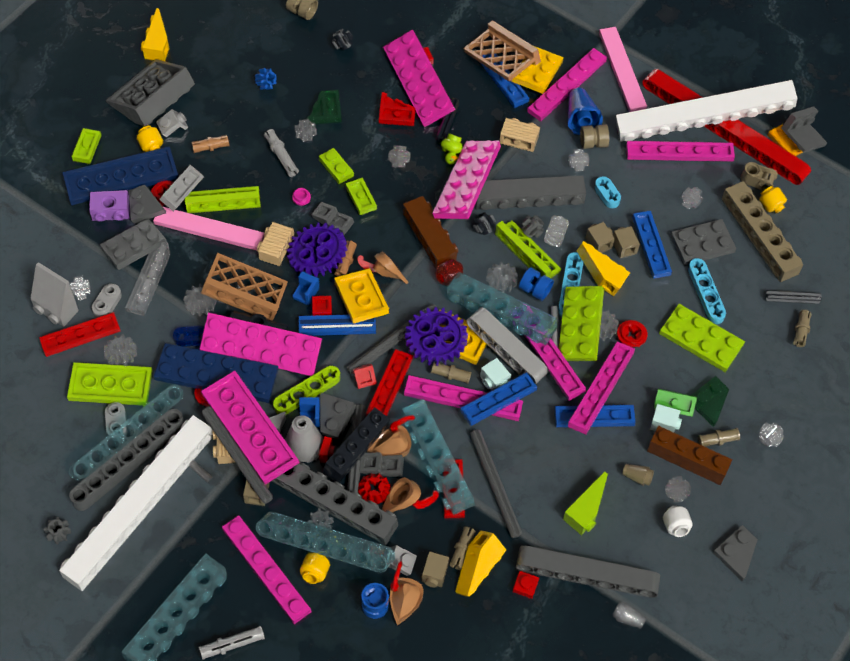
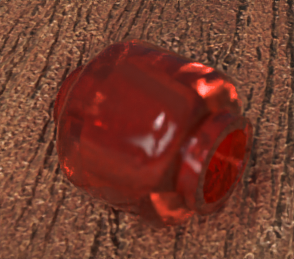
[435,259,463,286]

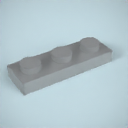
[159,165,204,212]

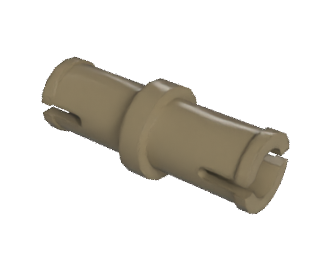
[793,310,812,347]
[431,361,472,384]
[698,428,740,447]
[449,527,476,570]

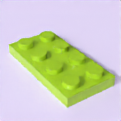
[559,286,604,361]
[659,304,745,373]
[67,362,153,406]

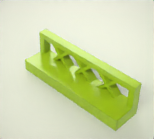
[185,186,261,213]
[495,220,561,278]

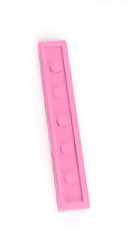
[599,27,647,112]
[153,207,265,251]

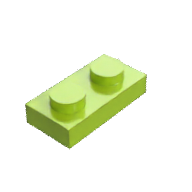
[72,128,101,164]
[319,148,354,184]
[346,178,377,215]

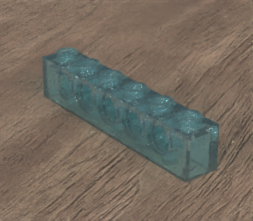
[447,272,558,345]
[401,399,475,515]
[122,553,227,661]

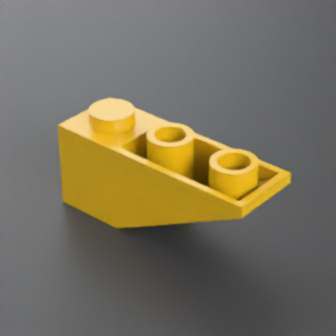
[141,8,169,61]
[577,241,630,296]
[455,531,506,597]

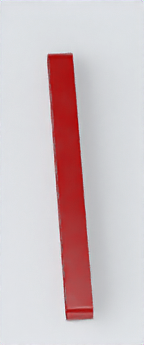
[642,69,811,185]

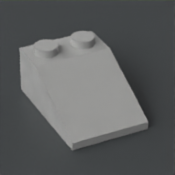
[31,262,79,327]

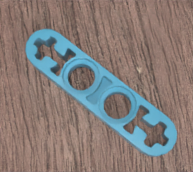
[558,252,583,317]
[688,258,726,324]

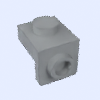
[156,109,188,137]
[381,545,417,576]

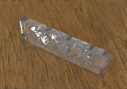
[125,241,171,316]

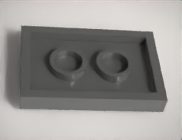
[100,218,167,270]
[670,219,736,265]

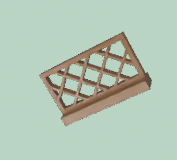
[464,20,541,82]
[201,253,288,321]

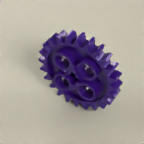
[287,223,348,278]
[405,307,468,366]

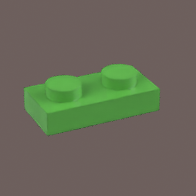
[654,388,697,417]

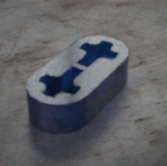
[173,326,205,347]

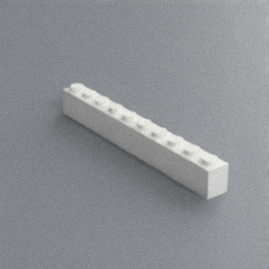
[616,80,797,142]
[59,415,213,591]

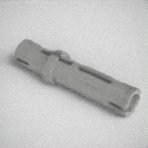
[264,129,299,177]
[199,626,265,660]

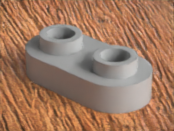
[92,284,122,318]
[105,402,127,441]

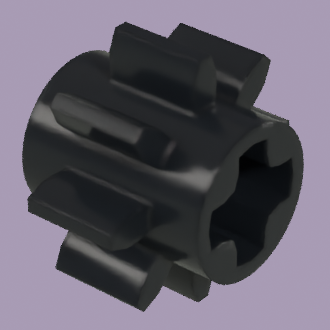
[332,29,353,51]
[473,212,496,235]

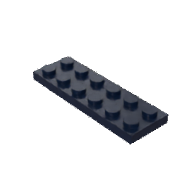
[63,146,179,205]
[154,343,279,403]

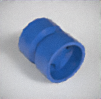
[519,267,554,301]
[361,583,389,619]

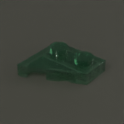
[307,90,342,125]
[691,376,729,427]

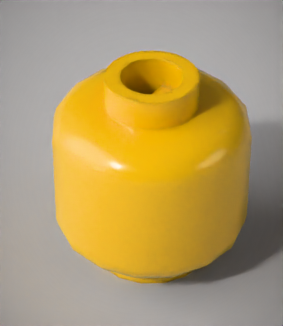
[137,126,163,152]
[759,186,787,214]
[300,552,330,584]

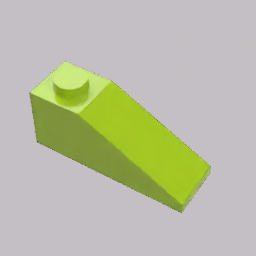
[563,472,608,535]

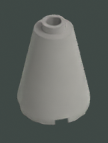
[285,416,323,463]

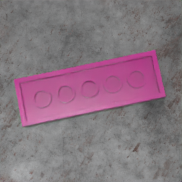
[383,30,455,127]
[433,140,501,219]
[200,313,322,376]
[201,371,299,485]

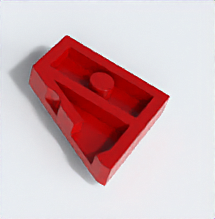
[379,92,415,126]

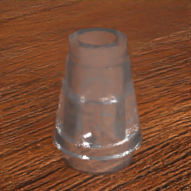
[613,602,646,629]

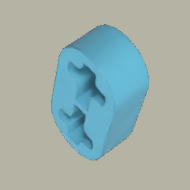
[595,177,621,208]

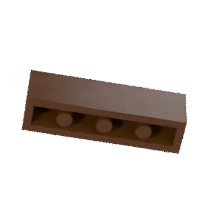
[403,196,458,269]
[647,425,733,486]

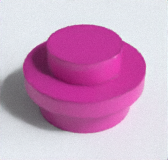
[292,188,311,206]

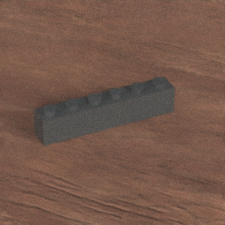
[476,175,586,210]

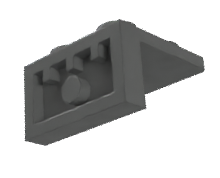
[781,107,827,153]

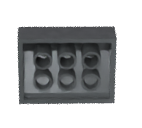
[106,59,195,126]

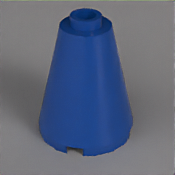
[567,88,603,135]

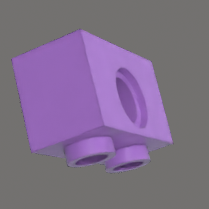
[90,190,130,221]

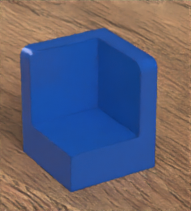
[293,271,319,306]
[299,397,320,427]

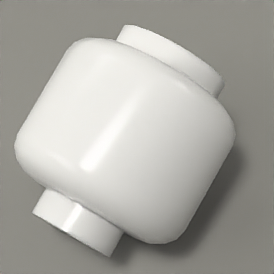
[663,506,693,537]

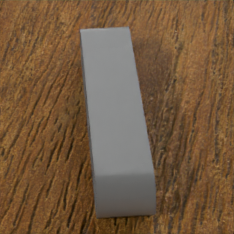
[467,307,548,384]

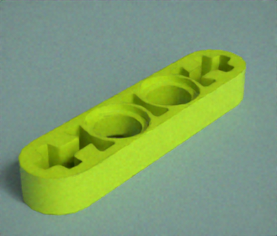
[273,366,340,414]

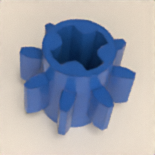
[255,68,277,90]

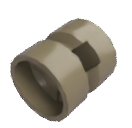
[286,0,318,20]
[580,124,609,149]

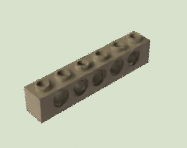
[722,181,803,282]

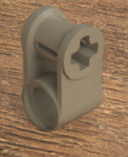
[740,162,778,191]

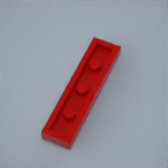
[39,312,121,357]
[366,349,413,416]

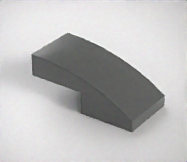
[311,202,354,235]
[360,452,404,477]

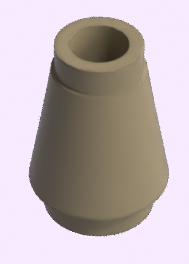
[623,464,654,486]

